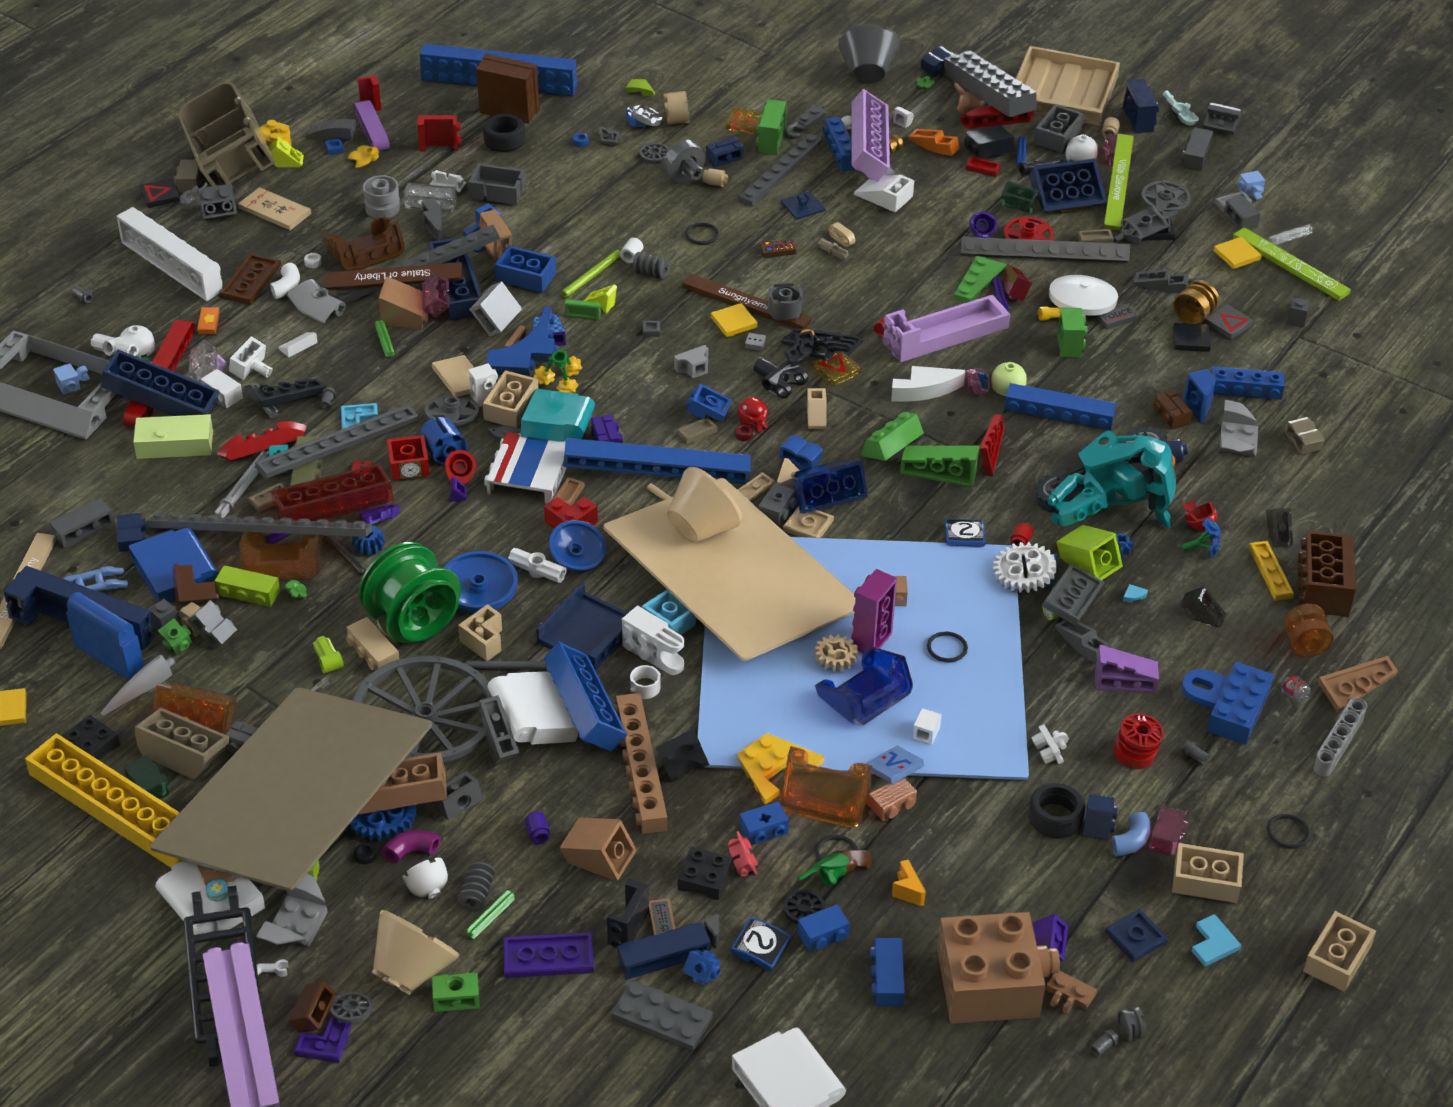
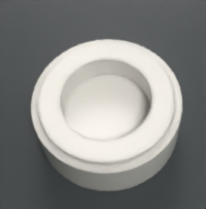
[304,253,322,268]

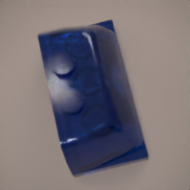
[791,460,868,514]

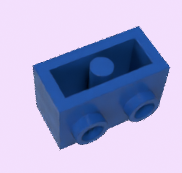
[797,905,850,952]

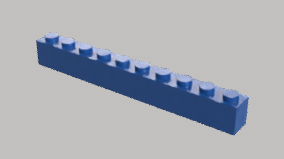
[563,438,751,484]

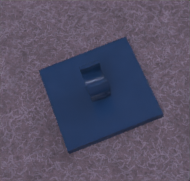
[781,191,825,220]

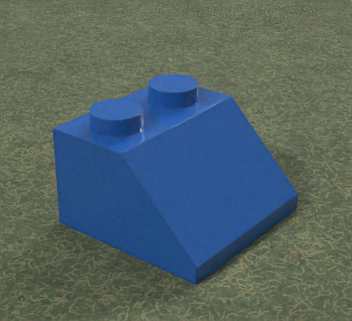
[1183,369,1216,423]

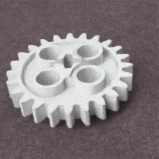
[993,542,1056,593]

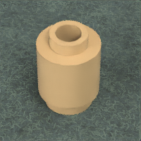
[1102,117,1120,140]
[703,169,728,187]

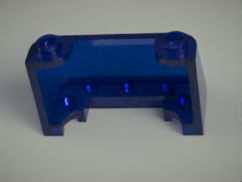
[815,647,913,726]

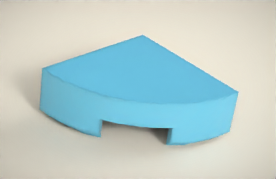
[1123,584,1148,603]

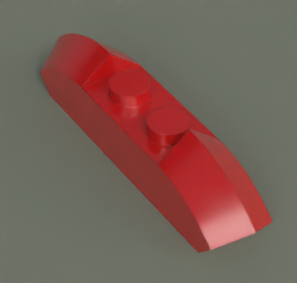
[960,106,1036,129]
[217,421,306,461]

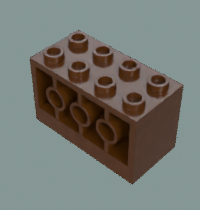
[1297,530,1356,617]

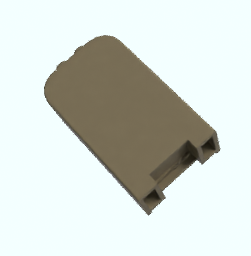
[179,82,275,188]

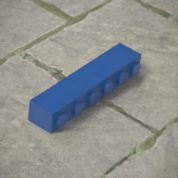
[1004,383,1116,430]

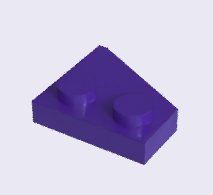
[359,503,401,524]

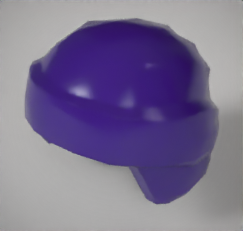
[969,212,998,238]

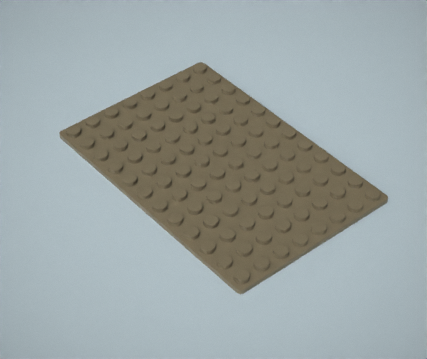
[150,687,433,891]

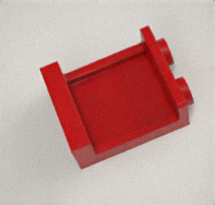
[417,115,462,152]

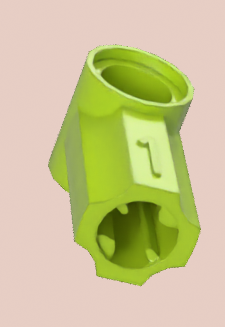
[313,636,344,674]

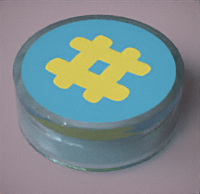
[206,879,228,901]

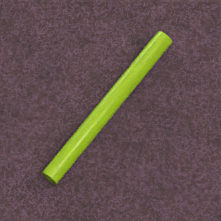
[561,250,621,298]

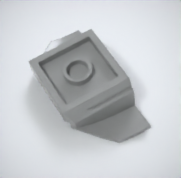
[1219,400,1258,456]
[256,874,328,947]

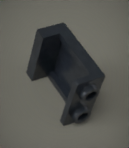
[607,878,649,948]

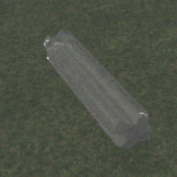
[1268,225,1313,245]

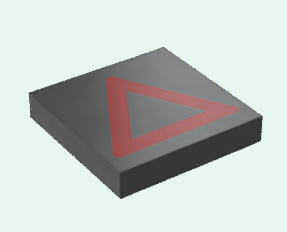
[1205,304,1254,339]

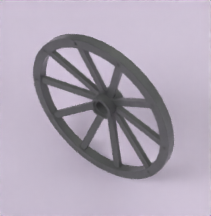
[354,656,492,763]

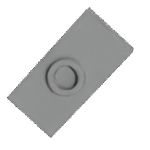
[674,345,708,379]

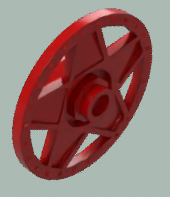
[1004,217,1054,241]

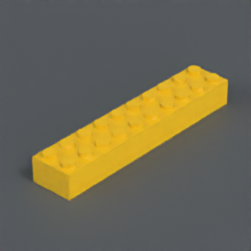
[25,733,182,868]

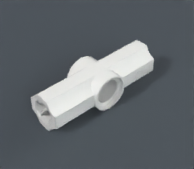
[91,333,139,356]
[508,548,566,583]

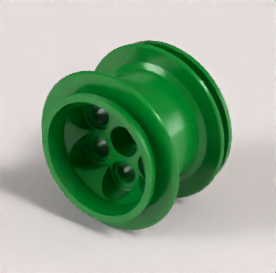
[359,542,461,643]

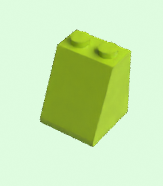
[1056,525,1123,581]

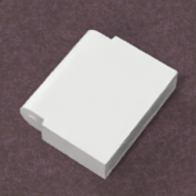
[488,671,579,744]
[156,860,265,935]
[732,1028,846,1107]

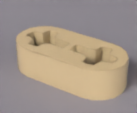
[828,222,856,247]

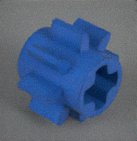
[1116,534,1133,557]

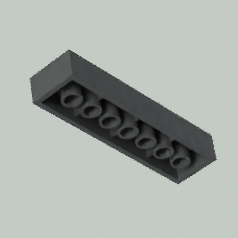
[944,51,1037,117]

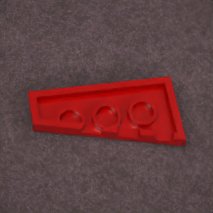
[979,415,1005,476]

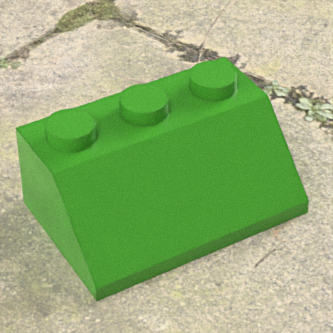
[861,412,924,461]

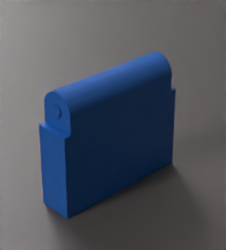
[129,528,219,603]
[66,592,144,680]

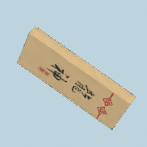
[238,187,311,230]

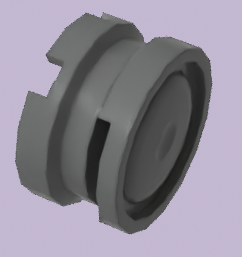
[1117,1006,1147,1042]

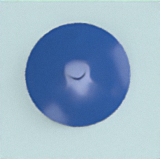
[443,551,518,613]

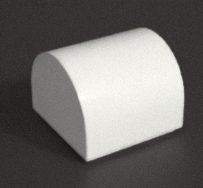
[893,107,914,128]

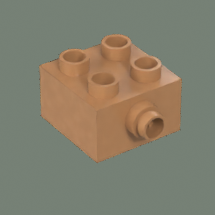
[937,912,1060,1024]

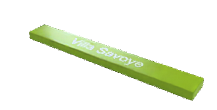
[1104,134,1134,231]

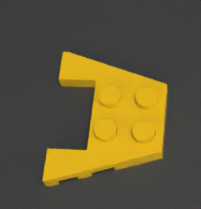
[737,733,824,805]

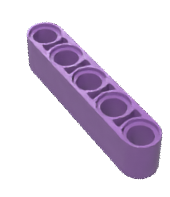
[354,100,390,151]

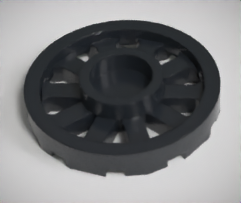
[784,889,825,925]

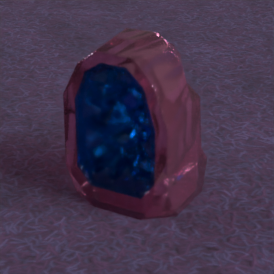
[966,367,990,396]

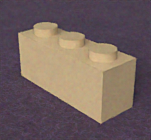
[346,617,399,671]

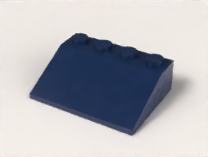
[1029,158,1107,213]

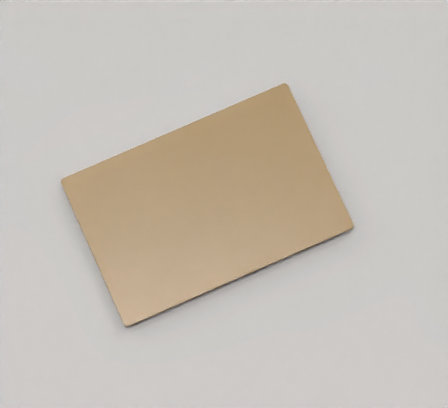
[604,478,855,661]

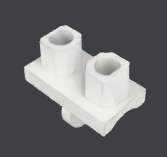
[1031,724,1069,764]

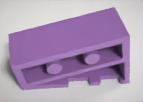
[1095,645,1159,693]

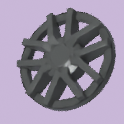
[640,143,669,164]
[329,992,372,1025]

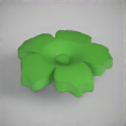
[916,76,935,89]
[285,580,307,599]

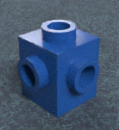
[683,950,721,985]

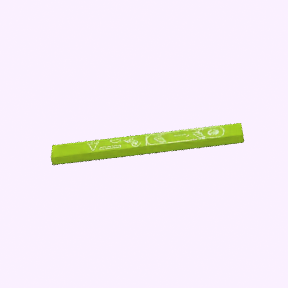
[1233,227,1351,301]

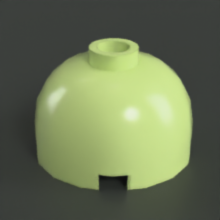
[991,362,1027,396]

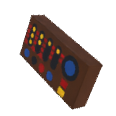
[760,239,796,258]

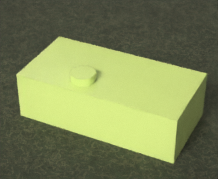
[133,414,213,459]

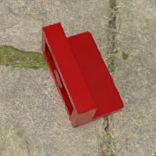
[357,75,382,111]

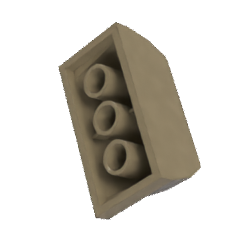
[135,708,229,779]

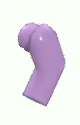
[211,353,227,372]

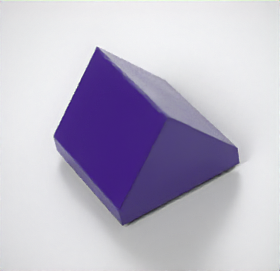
[450,477,467,502]

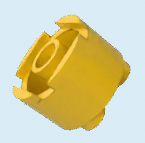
[260,120,292,147]

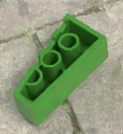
[900,446,980,487]

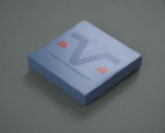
[865,745,924,784]

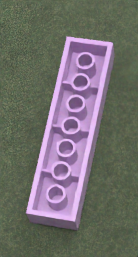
[852,89,890,182]

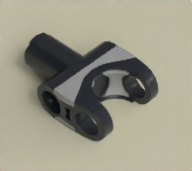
[753,357,808,399]

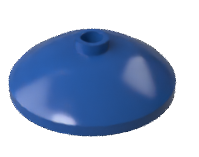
[549,520,606,572]

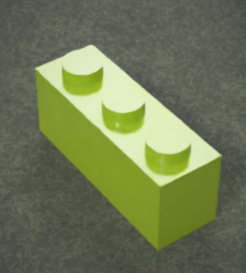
[214,565,280,607]

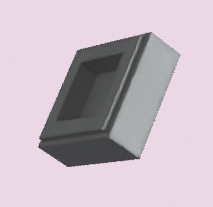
[643,321,660,337]

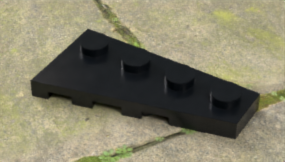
[244,379,326,407]

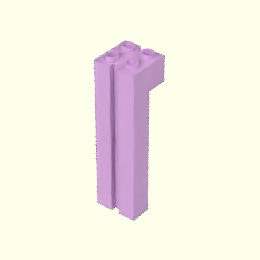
[882,295,1010,362]
[203,943,280,1107]

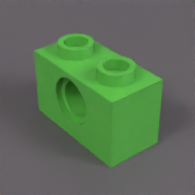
[432,973,480,1012]

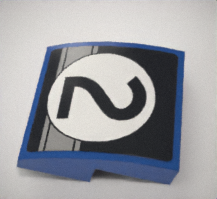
[945,519,985,546]
[729,917,791,972]

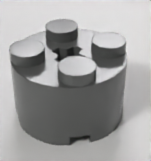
[768,282,803,321]

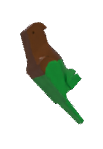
[797,850,872,885]

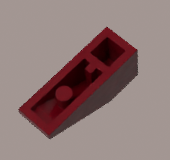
[1005,264,1032,301]

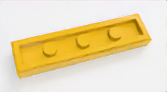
[1249,541,1294,601]

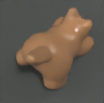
[954,83,991,115]

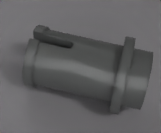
[71,285,93,303]
[320,387,336,410]
[1182,741,1210,765]
[1089,1029,1119,1057]

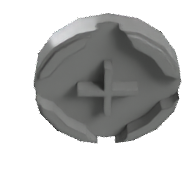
[631,105,663,126]

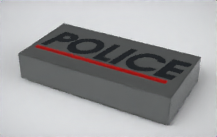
[1098,306,1137,329]

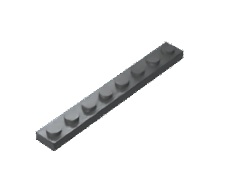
[739,133,822,207]

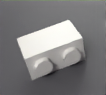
[201,369,243,409]

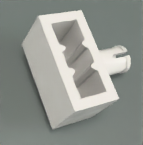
[229,336,273,380]

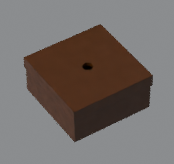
[476,53,540,124]

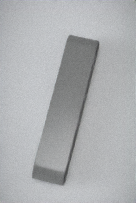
[1313,698,1367,777]

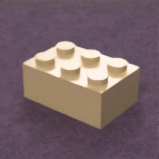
[483,371,539,428]
[1172,843,1244,903]
[1303,911,1376,992]

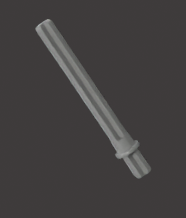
[214,450,269,518]

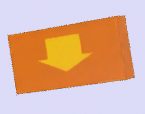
[197,307,220,334]

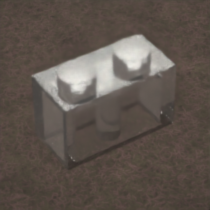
[188,339,218,382]

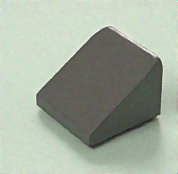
[704,914,719,948]

